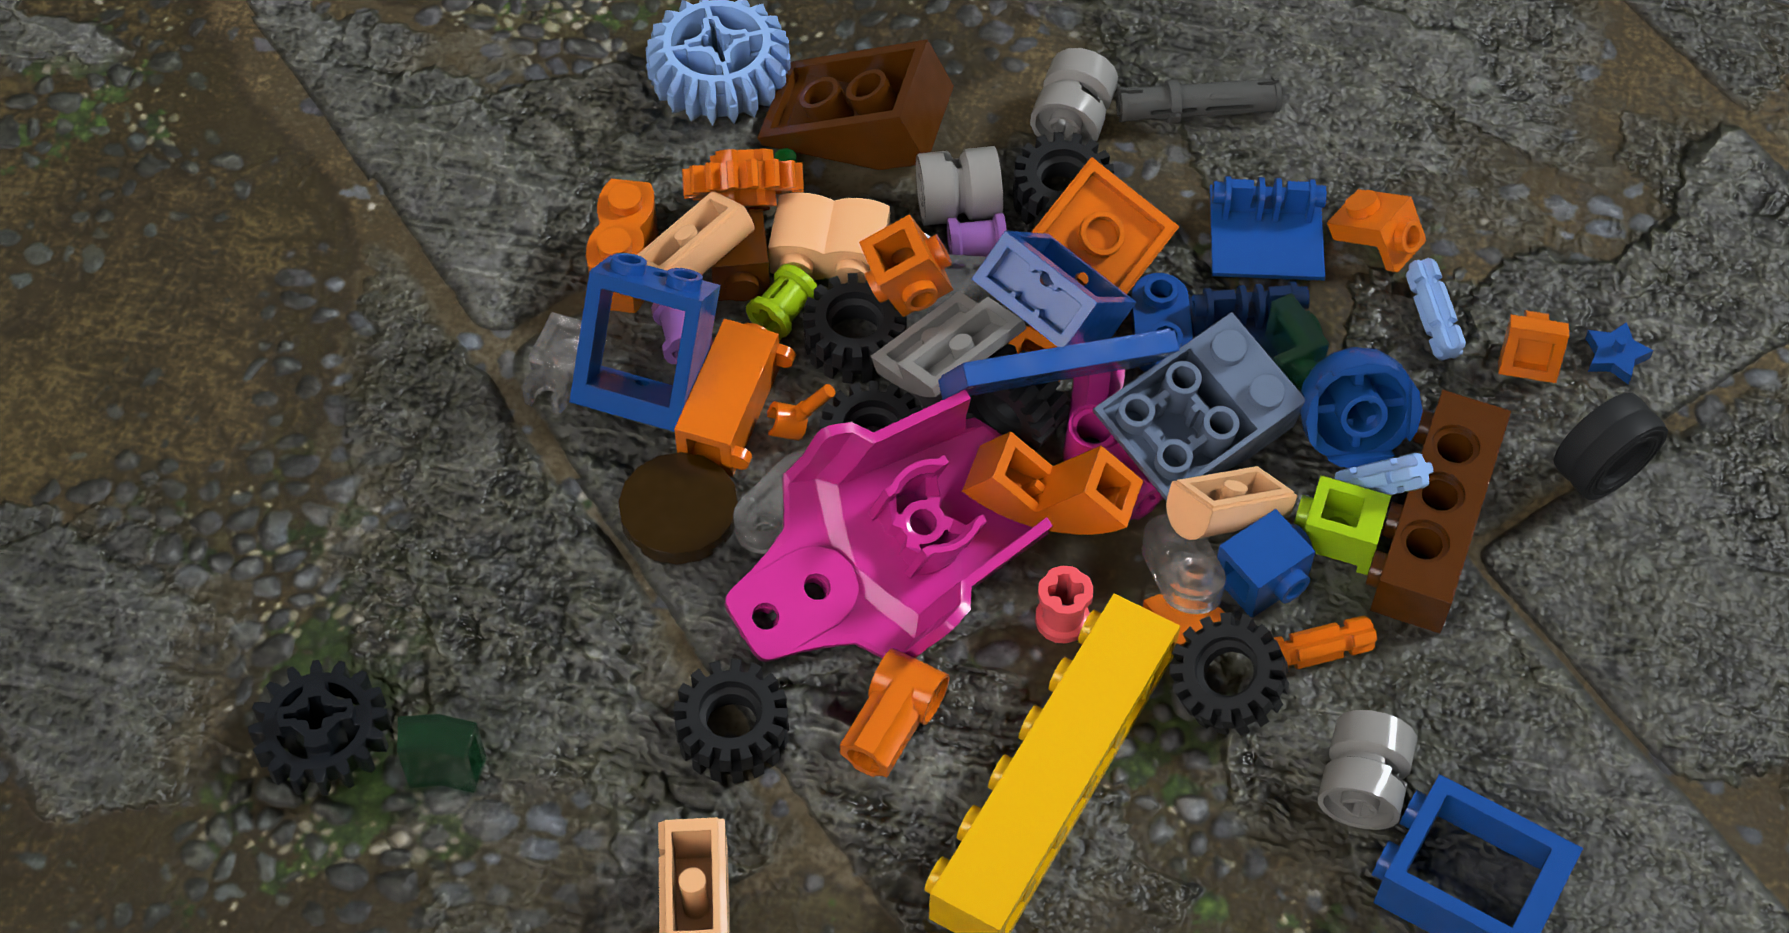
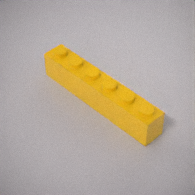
[924,593,1180,933]

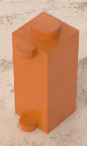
[674,319,796,477]

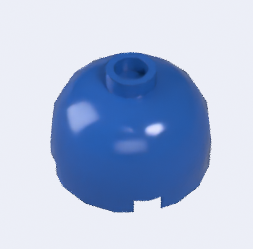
[1300,347,1423,468]

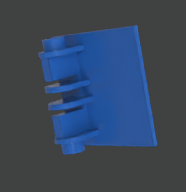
[1210,176,1327,281]

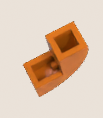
[962,431,1143,535]

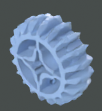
[645,0,791,126]

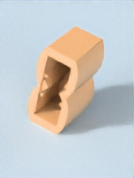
[768,193,891,284]

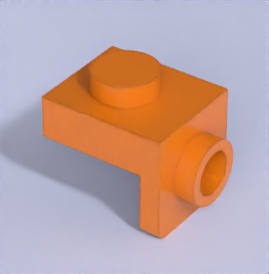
[1327,189,1426,272]

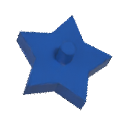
[1585,322,1654,384]

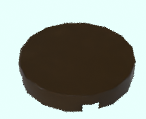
[618,452,739,565]

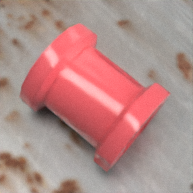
[1035,566,1093,644]

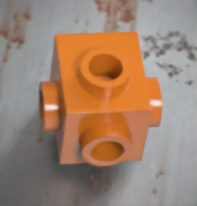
[859,214,954,317]

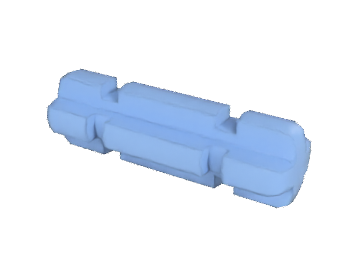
[1406,258,1466,361]
[1335,453,1434,495]

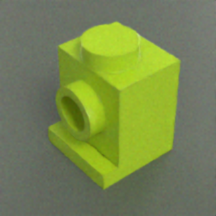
[1294,475,1391,576]

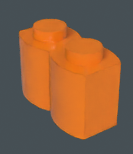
[586,178,659,313]

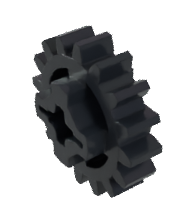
[248,660,392,796]

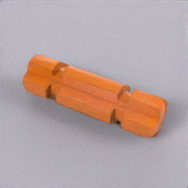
[1274,615,1377,669]

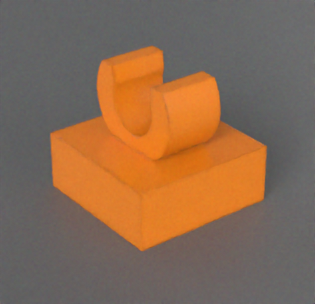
[1498,310,1569,383]

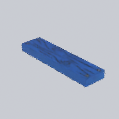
[938,329,1180,400]

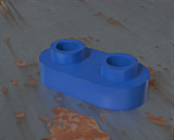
[1130,273,1193,372]

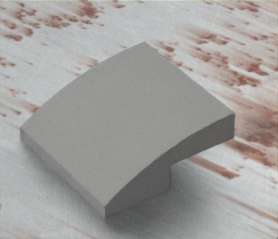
[870,291,1027,397]

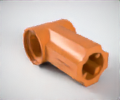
[840,648,950,778]

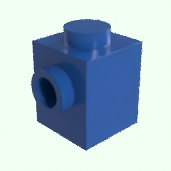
[1213,509,1316,618]

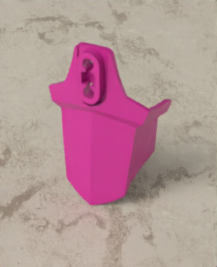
[724,390,1053,662]

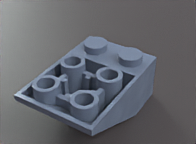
[1093,312,1305,502]

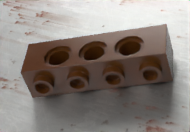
[1365,390,1511,634]

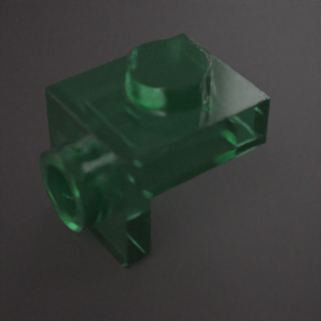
[1265,293,1330,392]

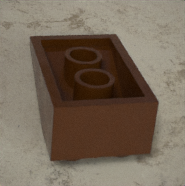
[757,39,954,170]

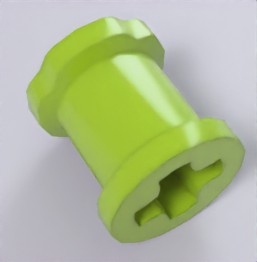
[746,264,817,340]

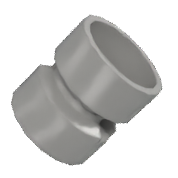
[1030,48,1118,145]
[916,146,1003,226]
[1318,710,1418,830]

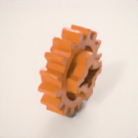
[682,148,804,211]

